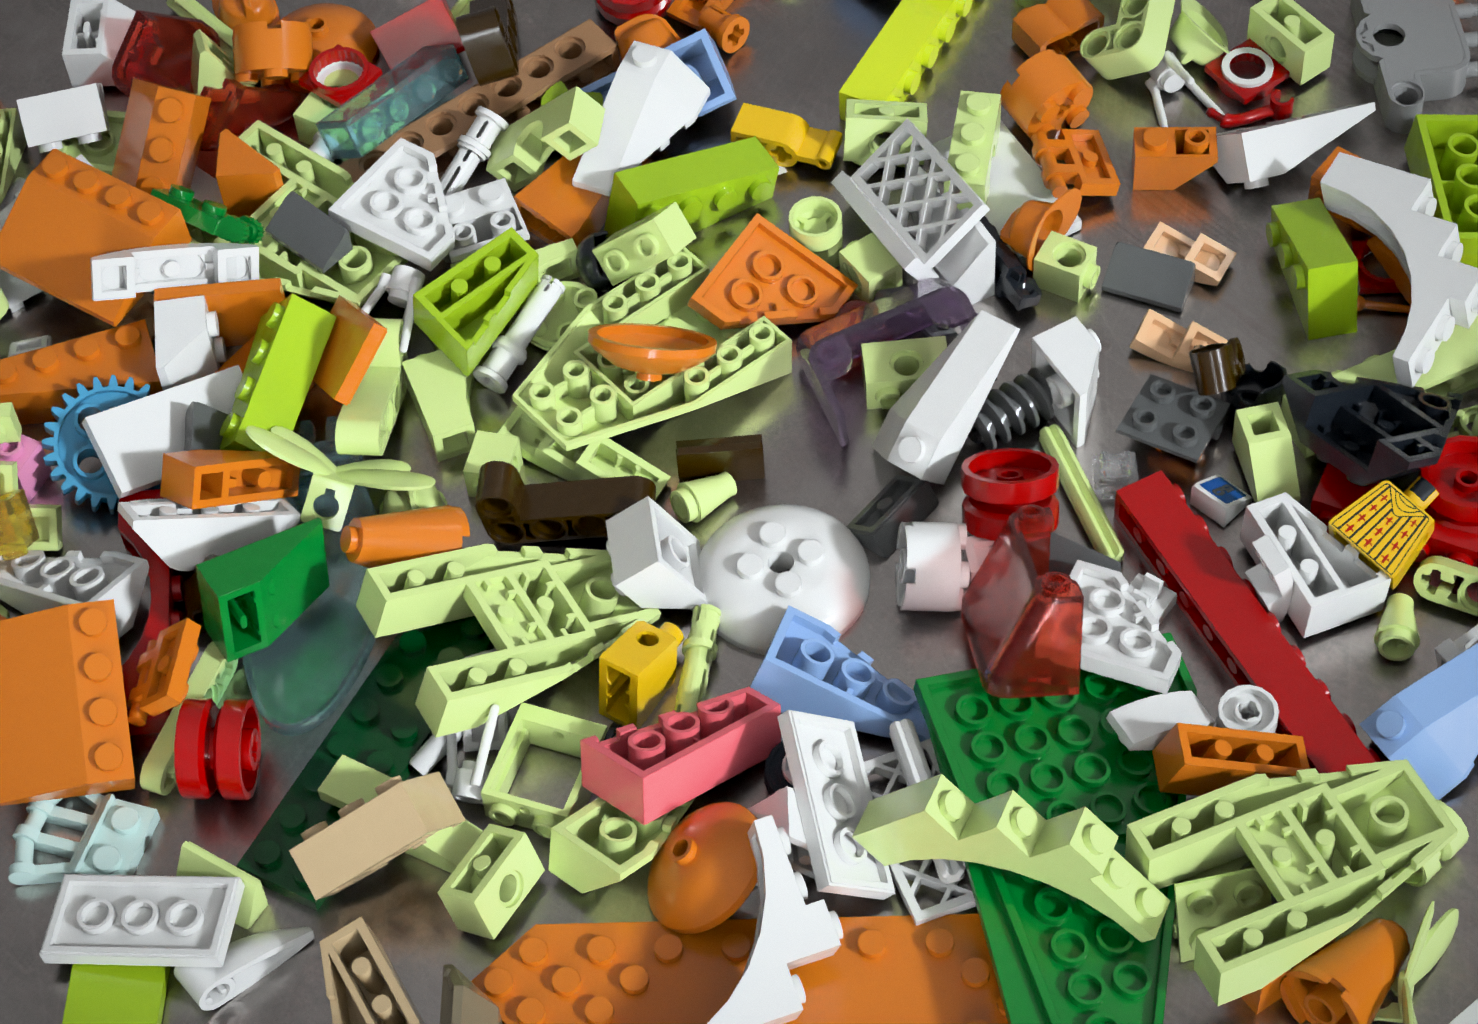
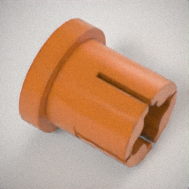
[698,5,750,53]

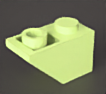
[1232,402,1301,503]

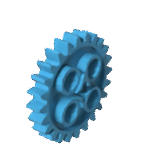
[42,375,161,514]

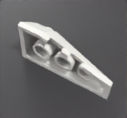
[1213,102,1376,189]
[905,164,996,314]

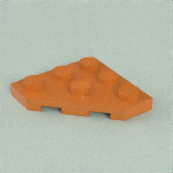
[687,213,858,330]

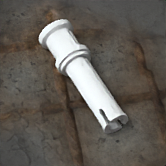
[440,106,509,196]
[473,274,565,394]

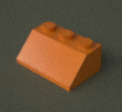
[112,79,211,195]

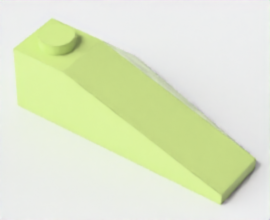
[548,797,696,894]

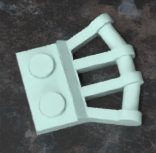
[8,793,160,885]

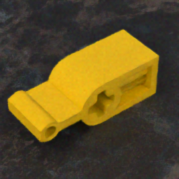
[730,103,843,170]

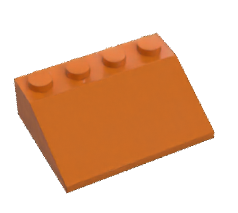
[0,148,192,327]
[0,599,135,806]

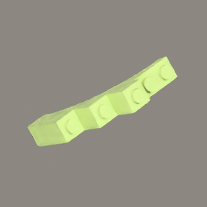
[402,238,580,462]
[852,774,1170,942]

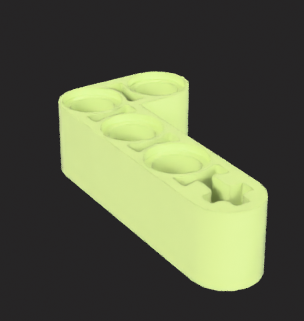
[1080,0,1175,80]
[335,318,408,456]

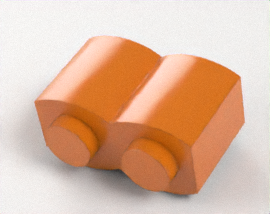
[1012,0,1105,58]

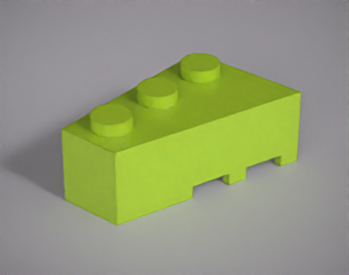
[1266,197,1358,340]
[413,227,539,378]

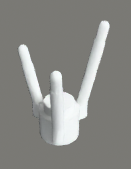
[1145,51,1225,127]
[361,265,426,353]
[445,704,511,805]

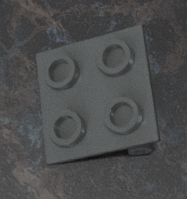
[1116,374,1230,463]

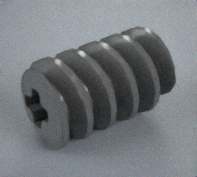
[968,368,1054,450]

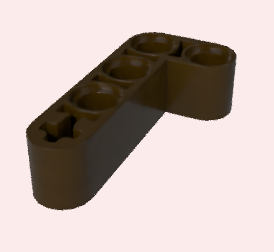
[456,0,519,86]
[475,461,656,544]

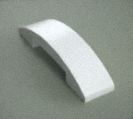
[90,243,259,301]

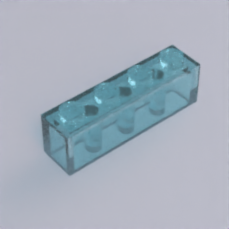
[316,44,469,159]

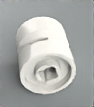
[1216,685,1279,733]

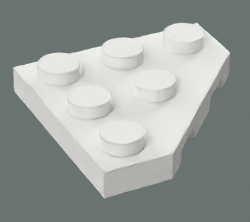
[328,138,455,272]
[1034,560,1182,695]

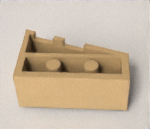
[289,772,466,900]
[320,916,425,1024]

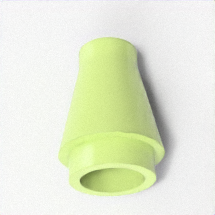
[670,471,737,523]
[1374,593,1420,661]

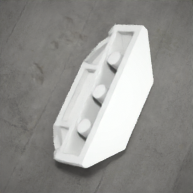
[117,498,300,571]

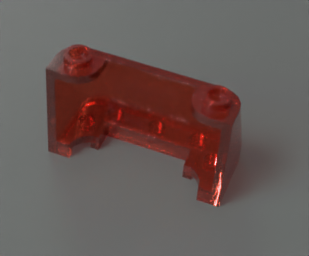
[112,10,301,152]
[961,505,1084,698]

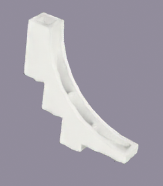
[1320,152,1478,388]
[707,815,843,1024]

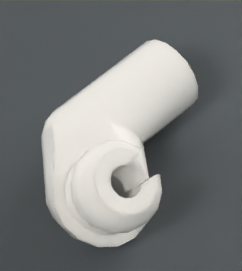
[409,731,462,776]

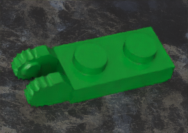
[151,184,265,244]

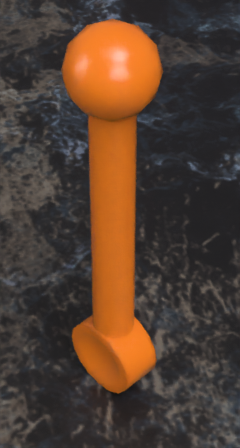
[1357,295,1411,314]

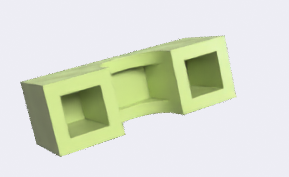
[486,86,605,192]
[944,90,1001,210]

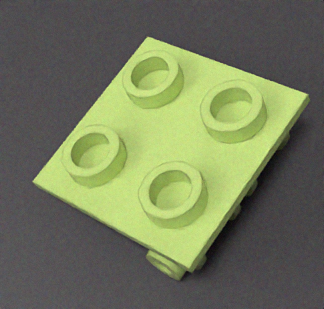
[1172,867,1272,962]

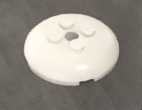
[699,504,870,655]

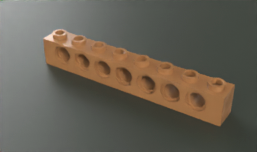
[339,19,620,183]

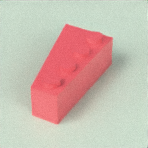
[580,687,781,825]

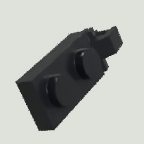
[980,215,1042,311]

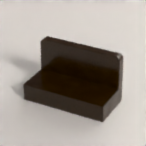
[676,434,765,483]

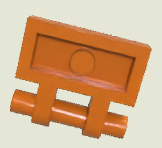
[1031,129,1121,198]
[127,618,201,726]

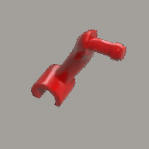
[1206,89,1294,128]

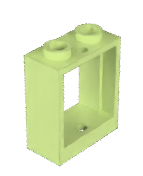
[480,702,608,838]

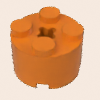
[232,21,313,88]
[1000,49,1093,139]

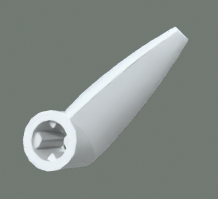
[174,927,315,1011]

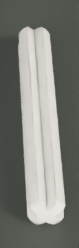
[889,718,965,884]

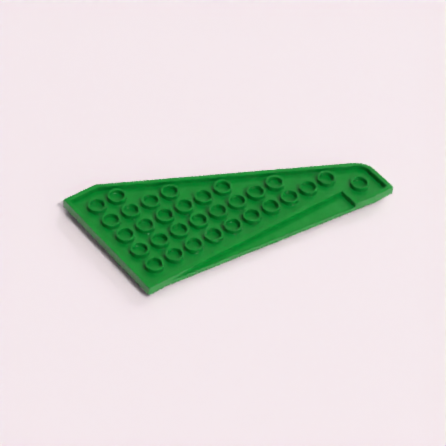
[913,632,1197,1024]

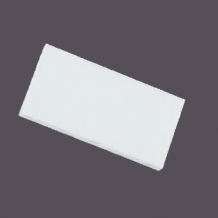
[932,120,1082,258]
[82,365,243,499]
[777,710,895,900]
[39,874,245,968]

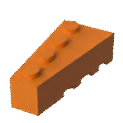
[0,319,163,425]

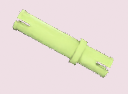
[674,604,721,713]

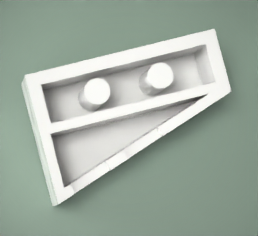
[1239,492,1391,638]

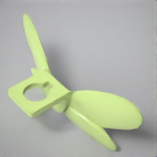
[246,425,436,532]
[1373,901,1459,1024]

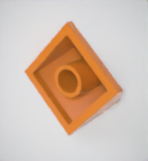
[216,129,284,217]

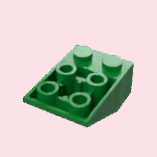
[195,517,330,662]

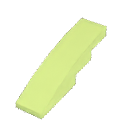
[498,406,671,501]
[318,754,483,873]

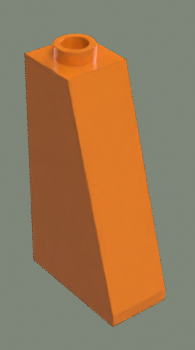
[514,154,648,249]

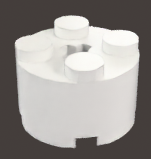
[895,521,970,612]

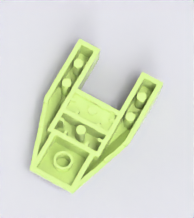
[186,120,408,308]
[356,544,661,738]
[1125,759,1458,1007]

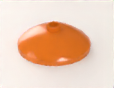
[275,3,379,93]
[588,323,717,382]
[647,802,758,934]

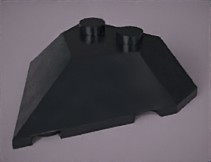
[1282,370,1464,486]

